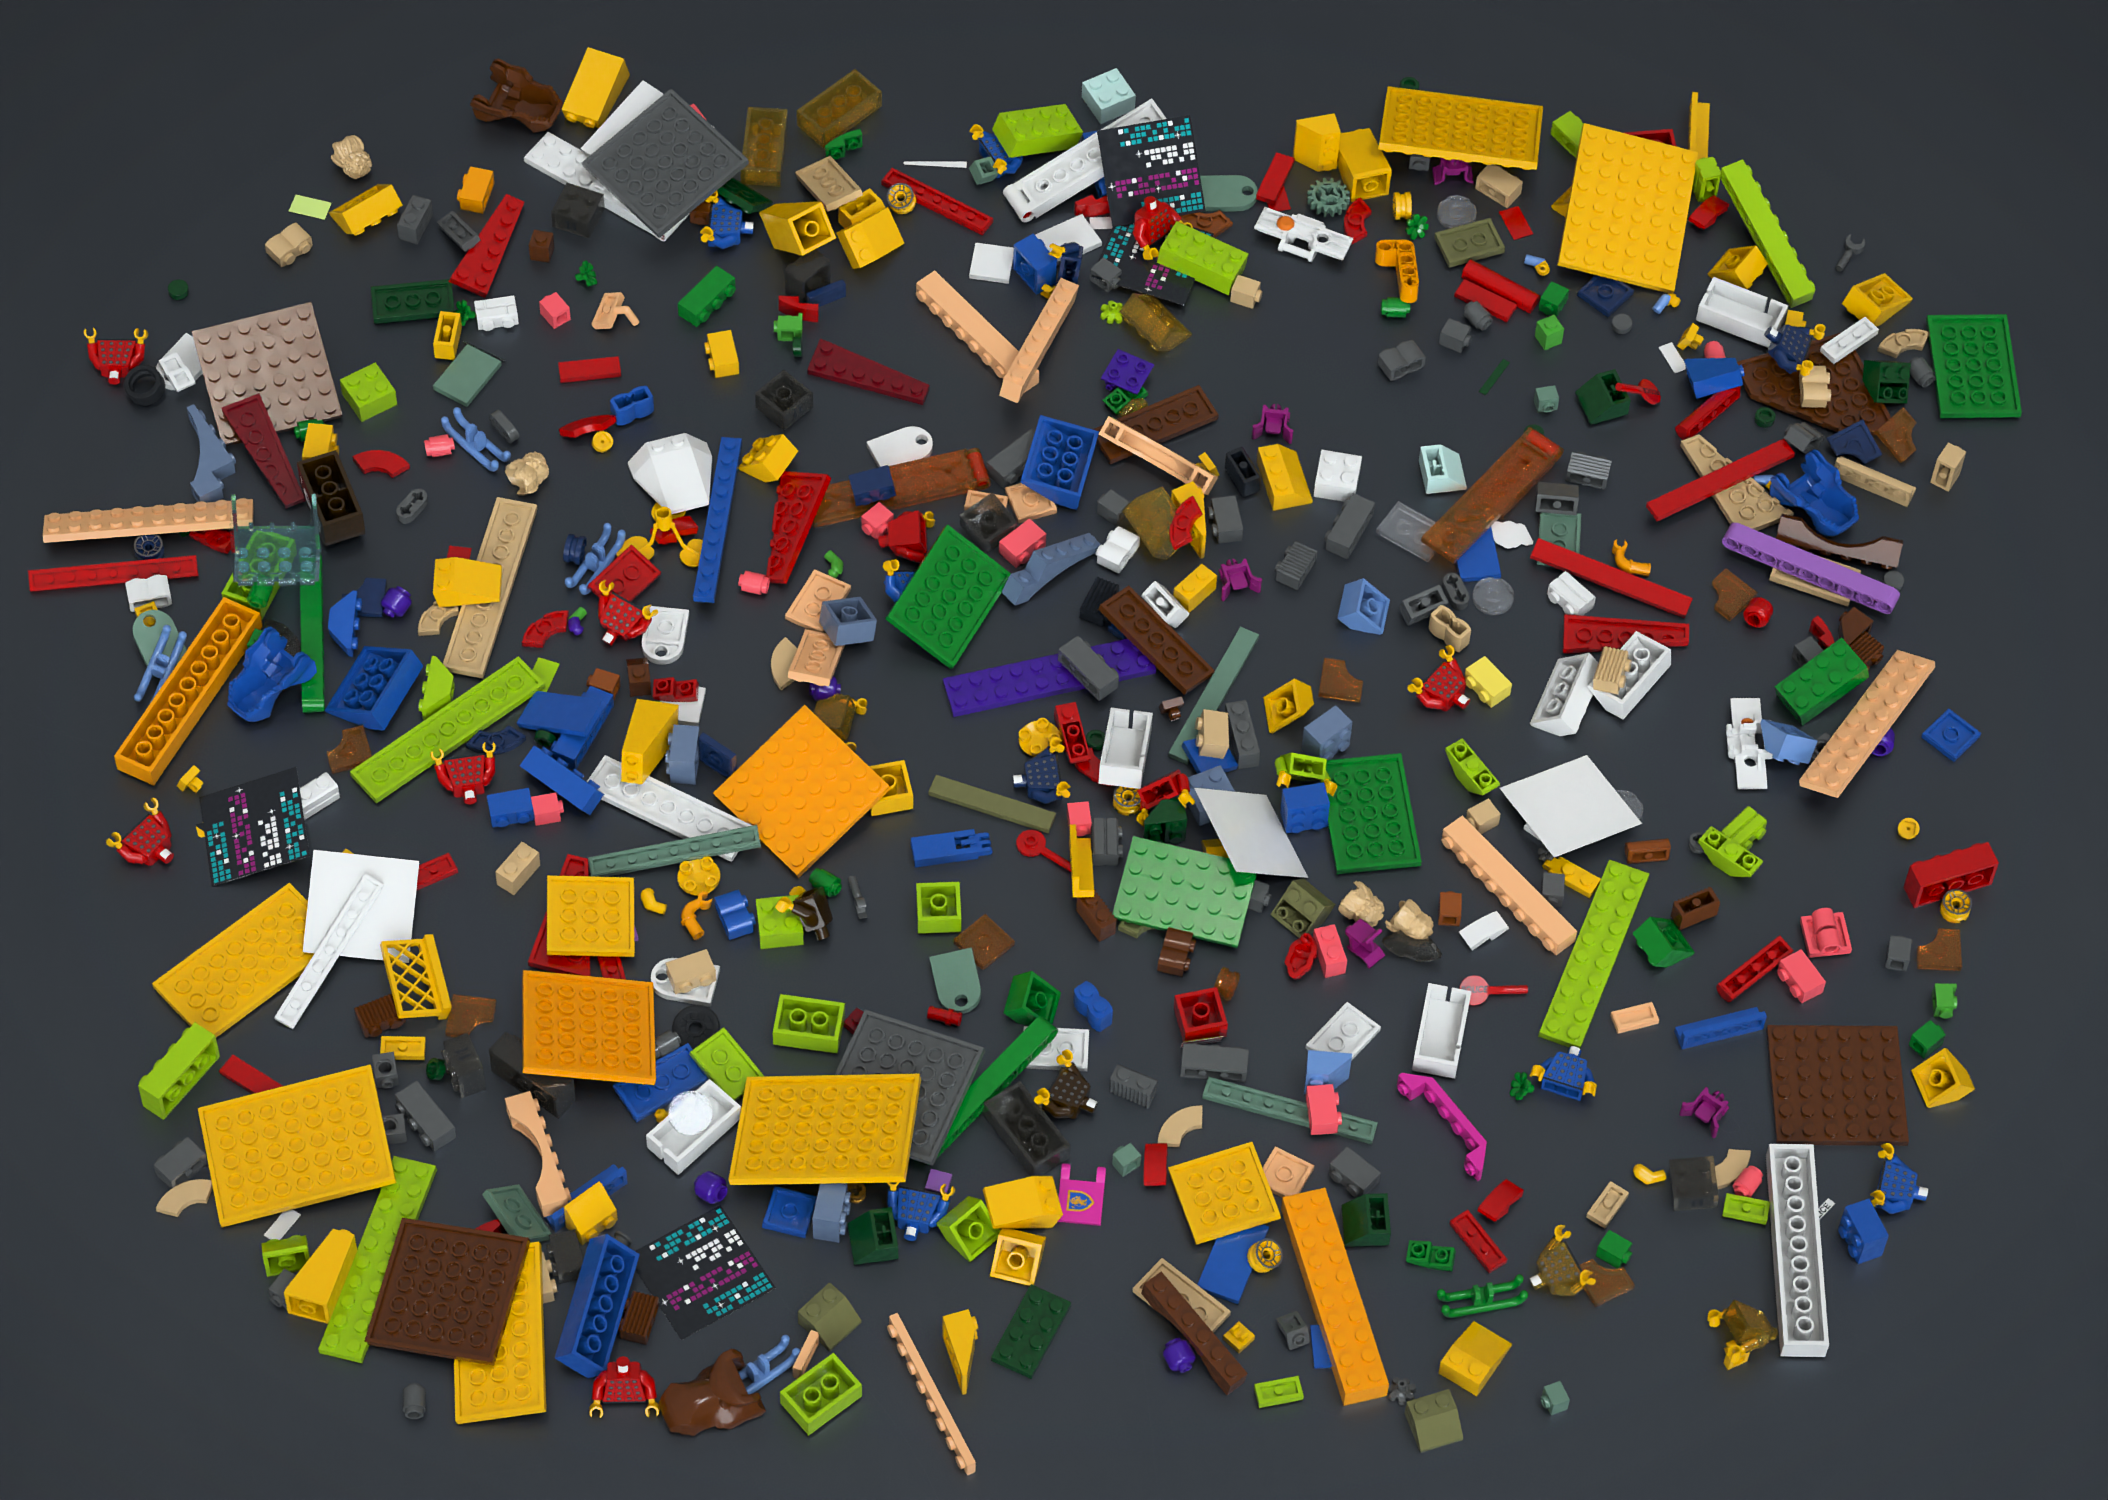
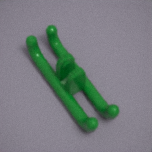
[1437,1274,1528,1318]

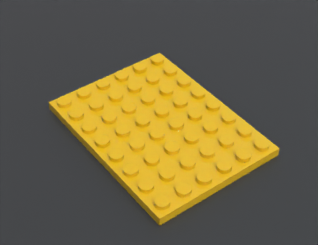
[1378,86,1543,170]
[1557,123,1698,294]
[198,1064,396,1227]
[729,1074,921,1185]

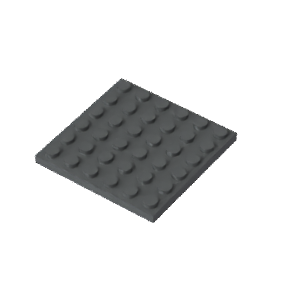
[582,89,749,238]
[835,1009,986,1166]

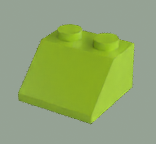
[936,1196,1000,1262]
[261,1235,310,1277]

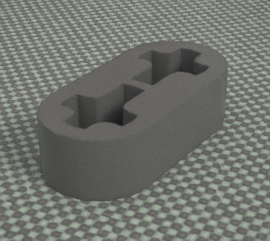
[489,409,519,444]
[396,489,428,524]
[1442,573,1470,610]

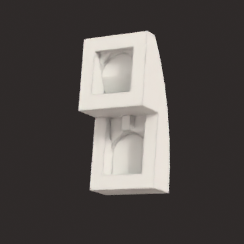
[158,352,196,392]
[1459,911,1509,951]

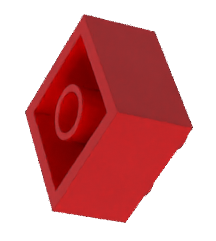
[1174,987,1228,1042]

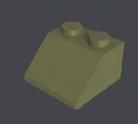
[798,1282,862,1351]
[1405,1389,1463,1453]

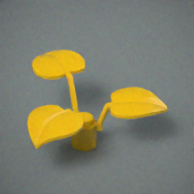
[616,502,703,567]

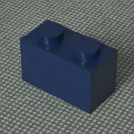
[848,465,896,506]

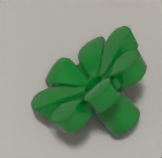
[1405,214,1429,240]
[575,260,598,286]
[455,300,476,326]
[1510,1072,1534,1100]

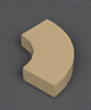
[1878,329,1929,358]
[418,601,459,636]
[771,637,798,691]
[1158,1105,1202,1147]
[1705,1149,1751,1190]
[156,1179,213,1217]

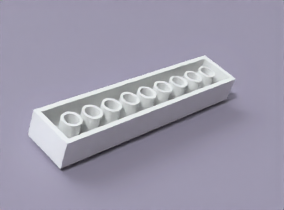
[1766,1144,1829,1357]

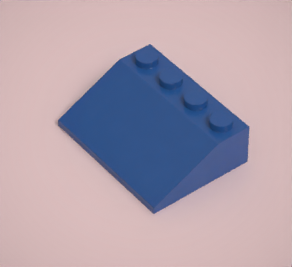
[1020,415,1099,510]
[325,646,423,730]

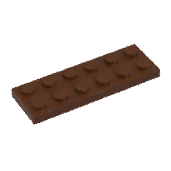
[1093,385,1219,464]
[1098,585,1215,695]

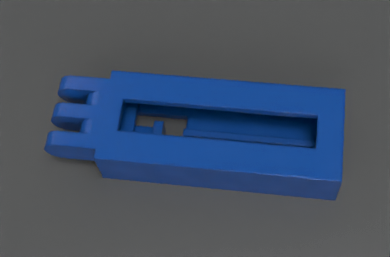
[911,829,993,868]

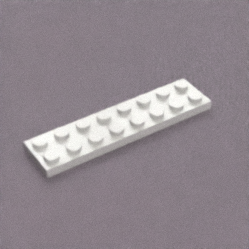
[587,755,753,862]

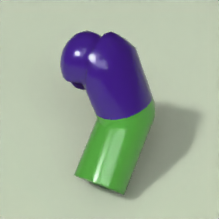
[568,607,587,636]

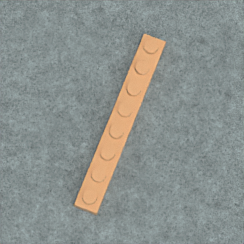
[887,1313,976,1475]

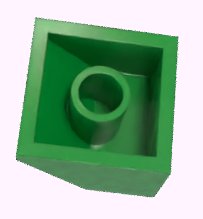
[1633,917,1695,968]
[1003,971,1061,1026]

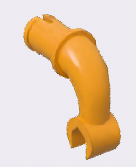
[1612,539,1651,577]
[681,891,712,940]

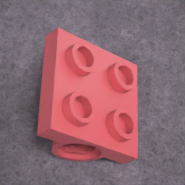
[1800,908,1852,958]

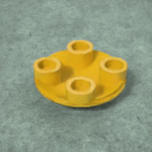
[1019,718,1061,757]
[677,856,720,896]

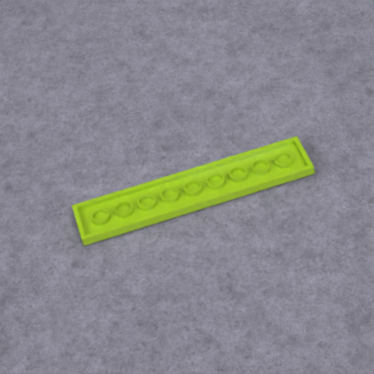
[350,656,545,804]
[1538,860,1649,1049]
[318,1156,437,1363]

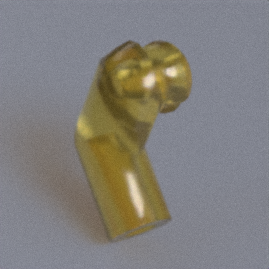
[1119,398,1148,417]

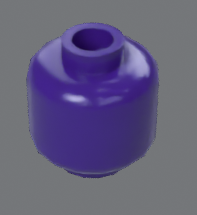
[381,586,412,618]
[809,676,841,703]
[1872,728,1895,756]
[694,1171,728,1204]
[1163,1338,1196,1373]

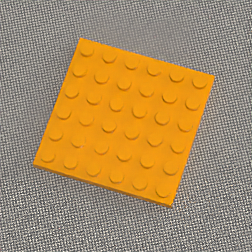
[713,705,891,878]
[522,970,656,1085]

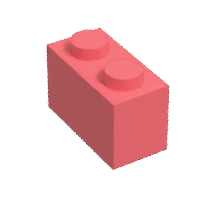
[999,518,1046,568]
[1313,924,1347,978]
[1777,949,1826,1004]
[1305,1084,1342,1135]

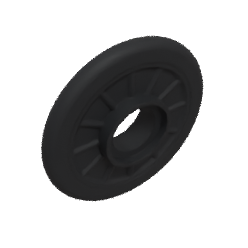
[672,1005,720,1049]

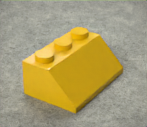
[1293,113,1341,172]
[328,184,403,236]
[1257,444,1313,511]

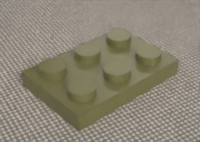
[1434,218,1505,268]

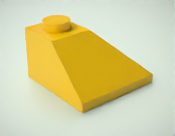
[1263,678,1314,734]
[1911,1048,1975,1108]

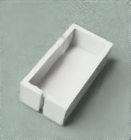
[1696,277,1788,348]
[1098,708,1153,789]
[1412,983,1471,1079]
[646,1079,741,1175]

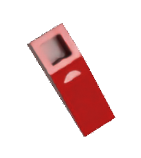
[1054,702,1091,764]

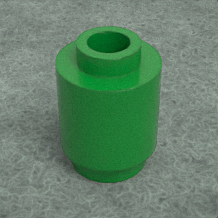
[1381,297,1410,318]
[294,418,323,442]
[247,576,273,609]
[809,868,842,897]

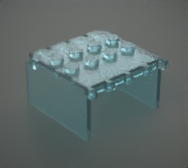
[230,494,321,586]

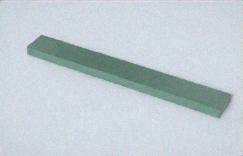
[1168,626,1259,765]
[588,825,761,877]
[1202,1076,1378,1145]

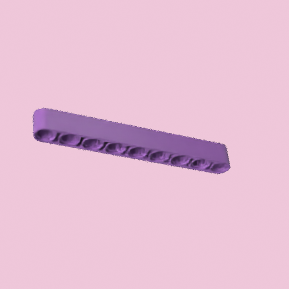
[1722,523,1900,614]

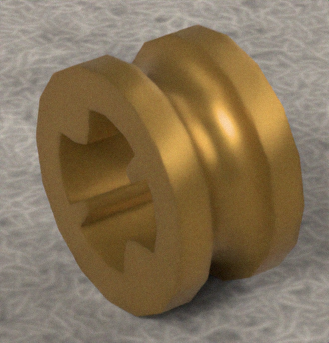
[848,1183,866,1204]

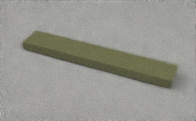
[929,775,1056,834]

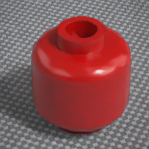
[1743,597,1773,628]

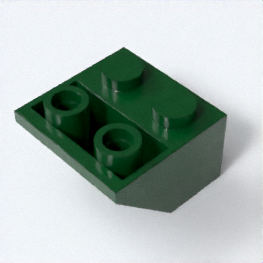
[1862,360,1911,404]
[1575,369,1631,425]
[1143,798,1187,844]
[1341,1193,1391,1247]
[848,1207,898,1265]

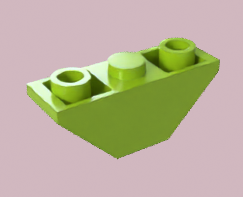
[419,656,455,720]
[1445,738,1500,796]
[1698,826,1763,877]

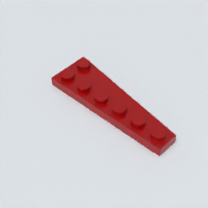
[449,194,524,298]
[1563,614,1689,654]

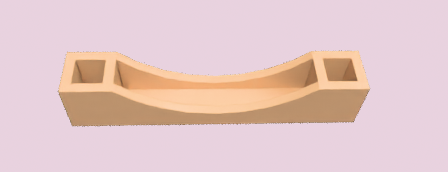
[1099,416,1218,495]
[505,1091,571,1218]

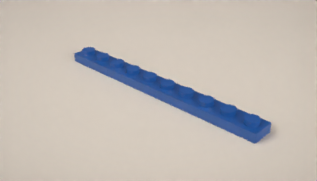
[693,437,742,603]

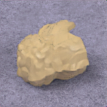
[331,135,372,179]
[505,451,549,496]
[1338,881,1384,927]
[1385,899,1434,945]

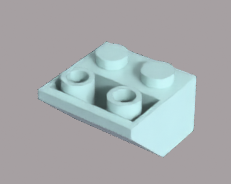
[1419,444,1467,494]

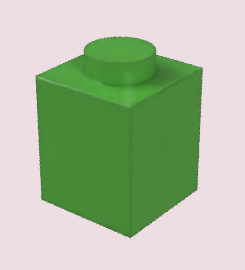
[1535,315,1564,350]

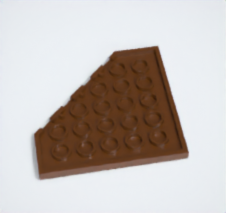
[1737,332,1895,436]

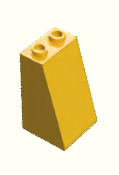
[562,47,630,128]
[1337,128,1392,202]
[759,201,836,256]
[621,699,679,784]
[284,1229,357,1324]

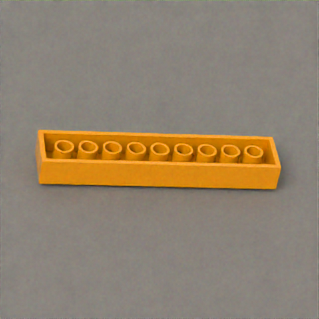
[114,597,263,786]
[1281,1188,1389,1406]

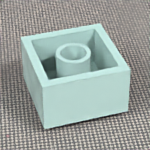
[1082,68,1136,124]

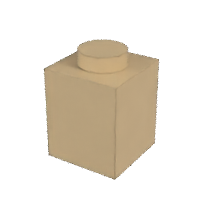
[1230,275,1263,309]
[1466,798,1501,834]

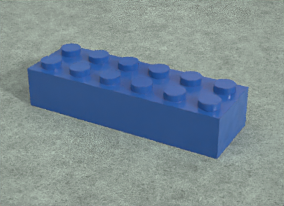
[554,1234,640,1378]

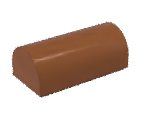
[1625,838,1671,864]

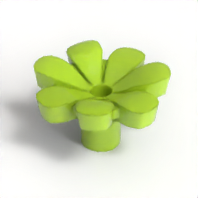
[1100,300,1127,324]

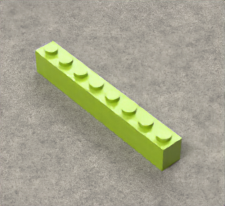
[1721,159,1815,308]

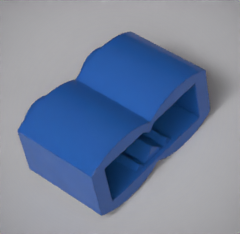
[610,386,654,425]
[714,889,756,940]
[1073,981,1113,1032]

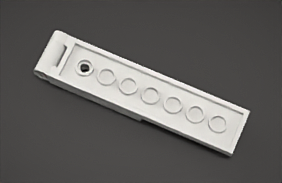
[1003,98,1166,222]
[524,132,690,241]

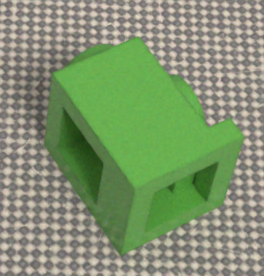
[774,313,803,341]
[1931,983,1957,1019]

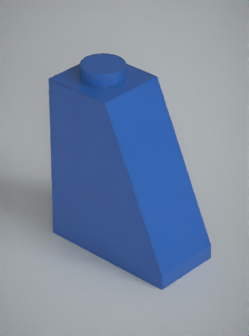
[1684,358,1745,399]

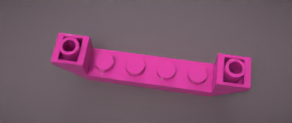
[1397,1073,1487,1181]

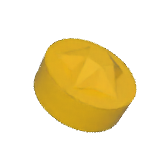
[592,431,613,453]
[1897,818,1920,840]

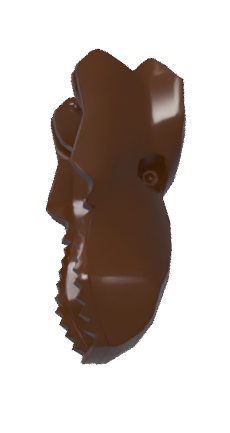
[470,58,563,132]
[659,1348,766,1436]

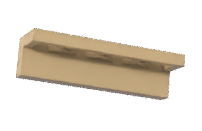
[1834,456,1916,507]

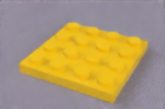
[547,875,635,957]
[1168,1142,1281,1245]

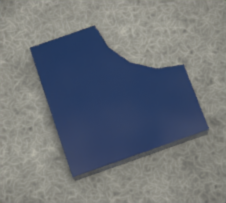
[1827,419,1882,465]
[342,578,387,618]

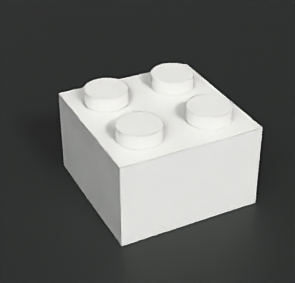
[1314,450,1362,502]

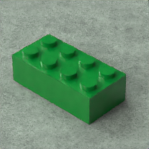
[1775,637,1869,726]

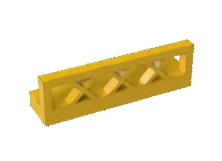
[1688,92,1710,160]
[1069,824,1094,897]

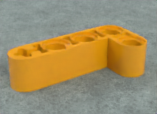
[1375,240,1419,303]

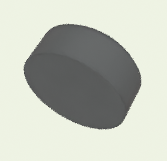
[1612,314,1632,334]
[1883,571,1905,591]

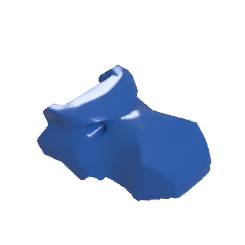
[1770,449,1859,537]
[227,626,317,722]

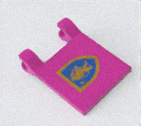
[1058,1163,1106,1226]

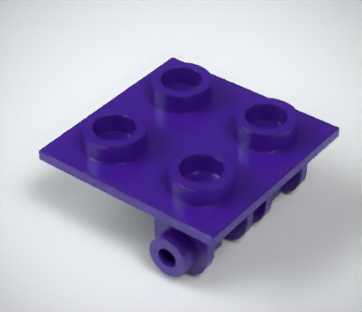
[1101,349,1154,395]

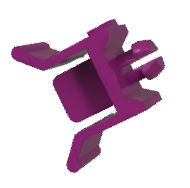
[1432,157,1473,185]
[1252,404,1293,444]
[1218,558,1262,601]
[1345,918,1385,969]
[1679,1087,1729,1138]

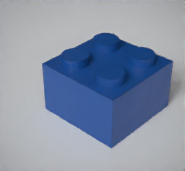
[1013,233,1057,295]
[1280,782,1330,833]
[1838,1199,1889,1264]

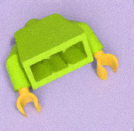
[1275,753,1337,796]

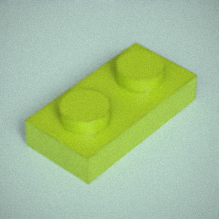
[1722,1193,1770,1225]
[1254,1376,1304,1408]

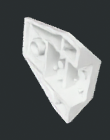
[628,433,712,514]

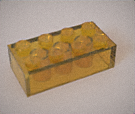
[797,69,882,148]
[741,107,788,187]

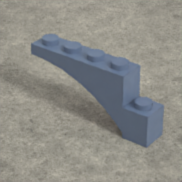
[187,404,236,503]
[1002,533,1101,606]

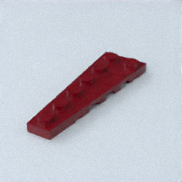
[807,339,930,405]
[221,393,305,509]

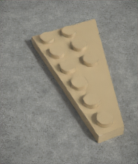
[1680,434,1794,531]

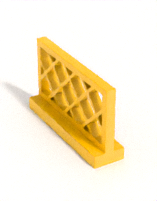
[380,934,452,1020]

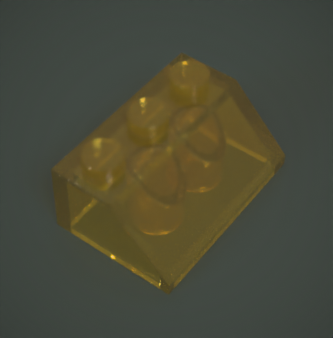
[1119,293,1192,351]
[1122,487,1194,560]

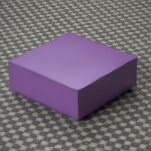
[925,1169,952,1196]

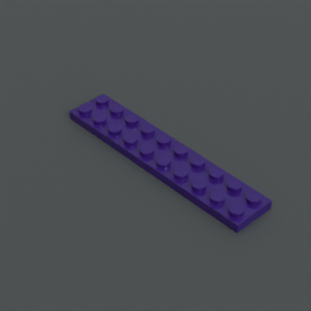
[943,639,1156,717]

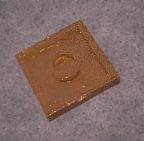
[954,914,1015,970]

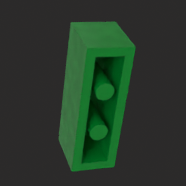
[678,265,736,327]

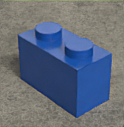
[487,788,534,828]

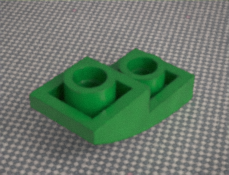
[825,129,863,160]
[1103,386,1148,415]
[1406,1240,1456,1271]

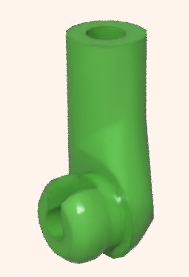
[824,550,844,578]

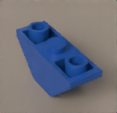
[328,590,362,657]

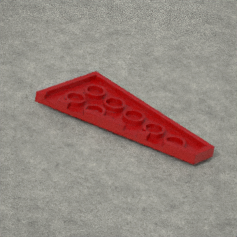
[766,471,832,584]
[528,854,590,976]

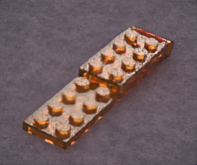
[1421,427,1564,564]
[813,448,991,528]

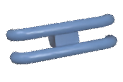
[441,407,511,472]
[565,523,626,595]
[134,625,187,703]
[739,1335,800,1394]

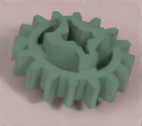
[1307,178,1350,217]

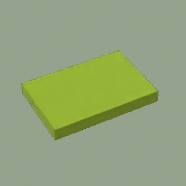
[689,1027,764,1101]

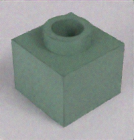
[969,156,999,185]
[1534,385,1559,413]
[1112,1143,1141,1177]
[1540,1381,1570,1415]

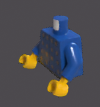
[969,124,1023,179]
[700,191,754,249]
[883,559,916,603]
[1529,1046,1597,1101]
[1870,1143,1928,1214]
[887,1182,955,1241]

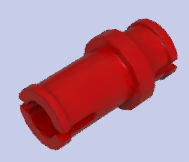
[927,1006,962,1026]

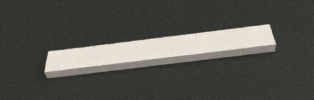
[274,873,384,1030]

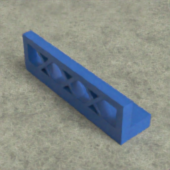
[1674,1007,1767,1049]
[542,1164,628,1233]

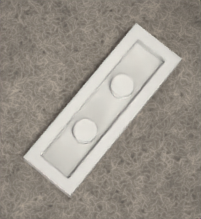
[1820,317,1879,364]

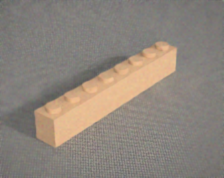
[916,271,1039,393]
[999,278,1079,403]
[1441,815,1577,955]

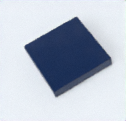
[1577,275,1634,317]
[698,732,737,779]

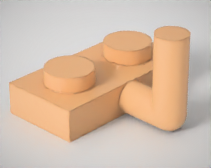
[591,292,639,329]

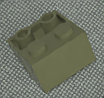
[1270,879,1336,938]

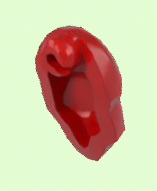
[1285,933,1317,980]

